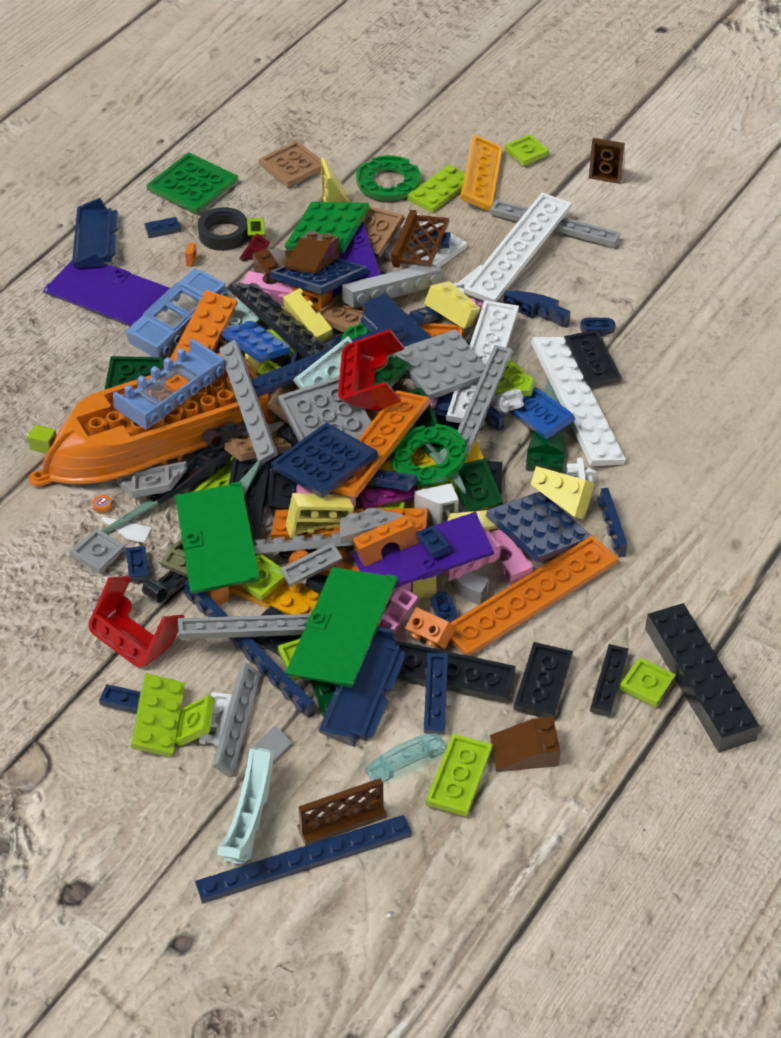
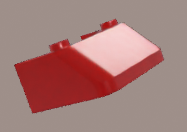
[338,329,405,411]
[88,576,185,667]

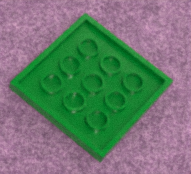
[146,152,238,214]
[284,201,370,253]

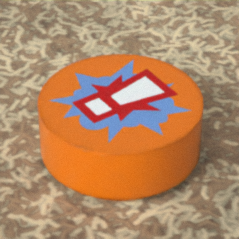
[92,495,112,513]

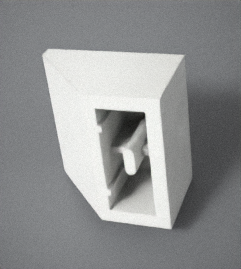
[414,483,458,526]

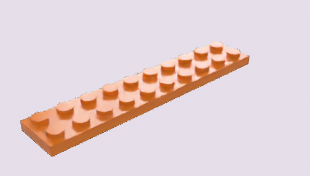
[450,535,618,656]

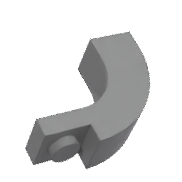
[451,572,489,605]

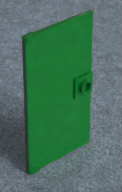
[175,482,261,594]
[285,567,398,688]

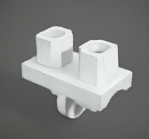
[491,388,524,414]
[567,458,598,482]

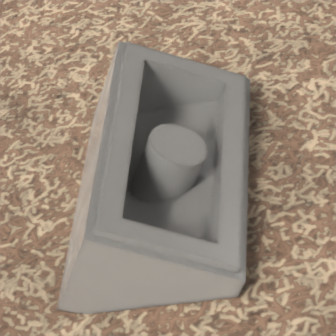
[248,726,292,763]

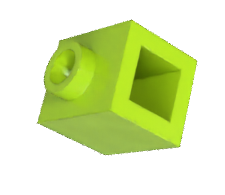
[247,218,265,239]
[27,425,57,454]

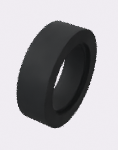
[198,207,248,251]

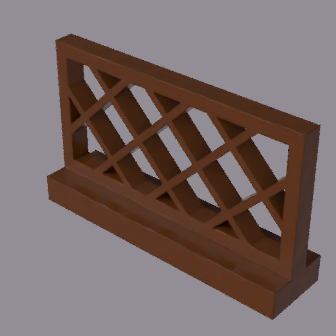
[391,210,450,268]
[298,778,387,846]

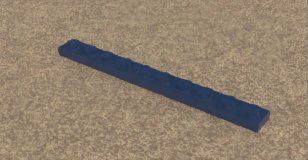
[251,321,408,397]
[184,580,314,718]
[195,815,412,904]

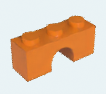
[352,515,419,567]

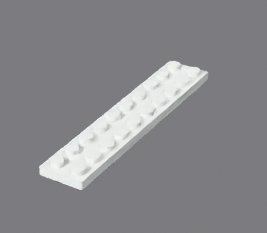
[464,193,571,302]
[446,300,519,427]
[531,337,626,466]

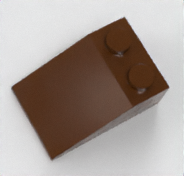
[589,138,625,184]
[285,231,339,274]
[253,249,293,284]
[490,717,561,772]

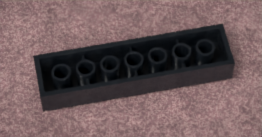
[645,603,760,753]

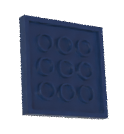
[270,258,368,295]
[271,422,378,498]
[485,491,591,563]

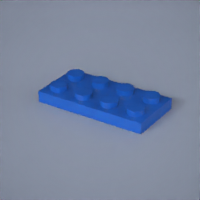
[222,321,290,362]
[509,387,576,439]

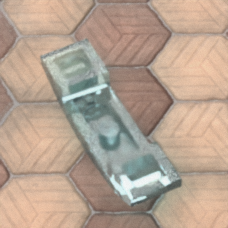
[365,733,447,782]

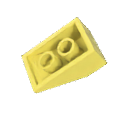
[321,158,350,202]

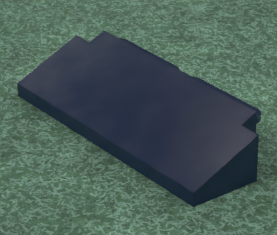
[72,198,119,268]
[361,293,432,347]
[318,627,406,747]

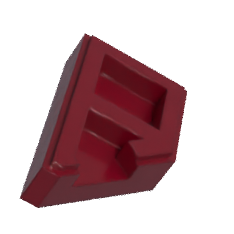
[239,233,270,260]

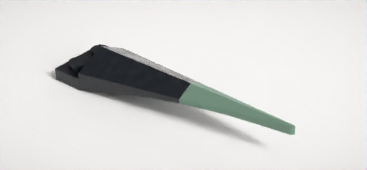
[101,447,230,534]

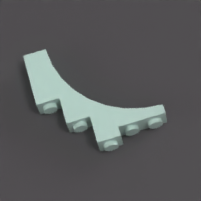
[217,747,275,864]

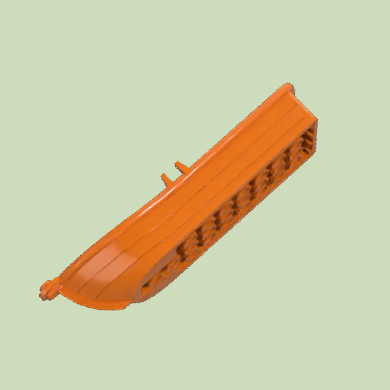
[29,353,274,487]

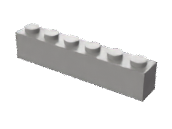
[342,264,441,308]

